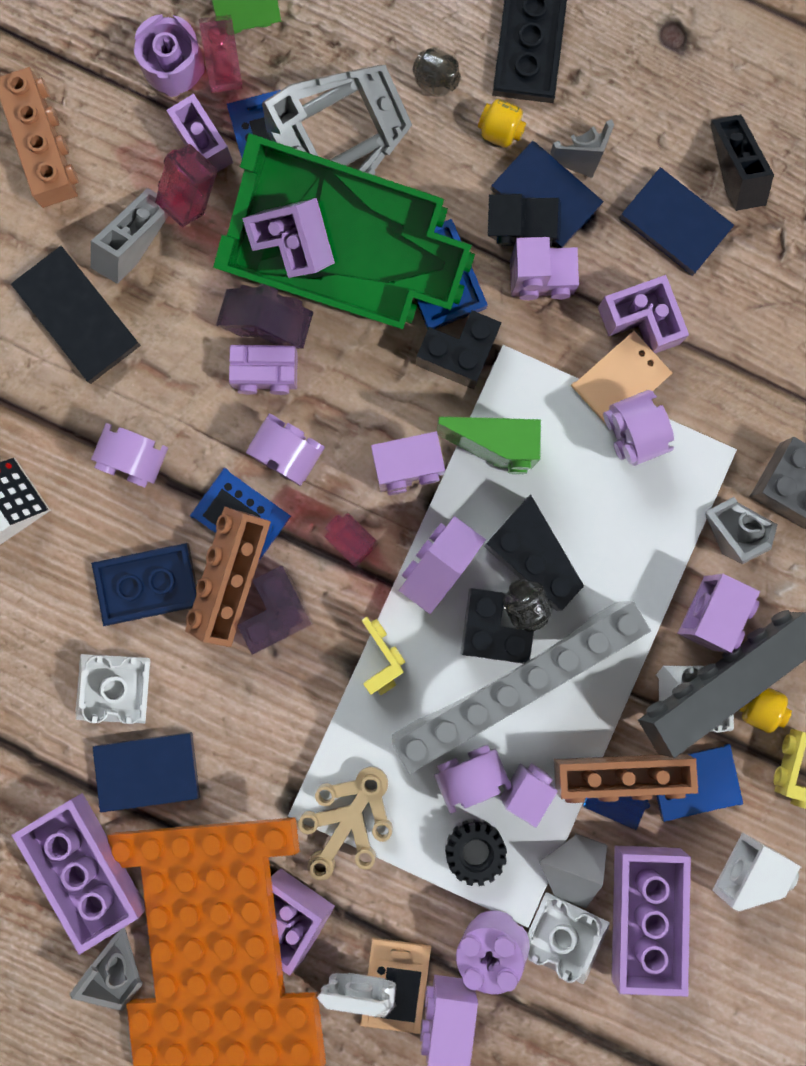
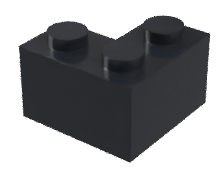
[488,194,561,247]
[416,310,502,390]
[460,588,534,664]

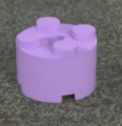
[134,14,205,97]
[603,390,674,466]
[246,413,325,486]
[91,423,168,488]
[434,745,512,814]
[456,911,530,994]

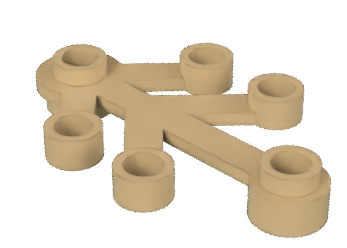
[298,766,393,881]

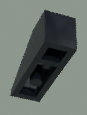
[710,114,774,211]

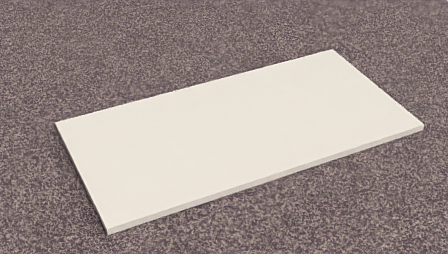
[288,345,737,928]

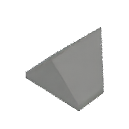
[550,119,614,178]
[705,497,778,564]
[539,833,607,909]
[69,927,143,1011]

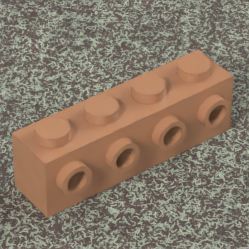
[0,67,79,208]
[185,506,271,647]
[554,754,698,803]

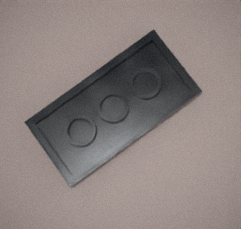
[492,0,567,104]
[11,246,141,384]

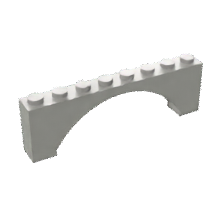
[392,601,651,774]

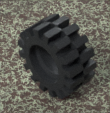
[445,819,507,886]

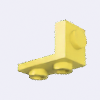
[361,616,406,696]
[773,729,806,809]

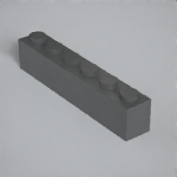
[638,610,806,758]

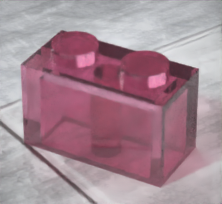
[199,15,243,93]
[155,144,218,227]
[324,513,378,568]

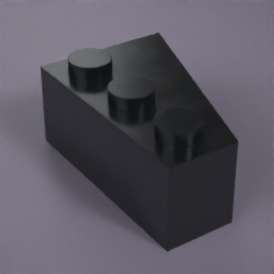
[484,494,584,611]

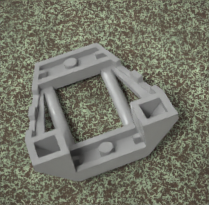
[262,65,412,175]

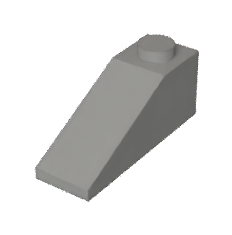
[91,188,174,284]

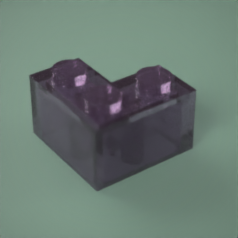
[216,284,314,349]
[237,565,314,655]

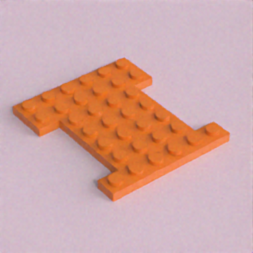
[108,817,326,1066]

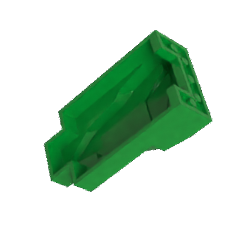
[213,133,475,329]

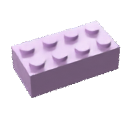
[12,793,145,955]
[612,845,691,997]

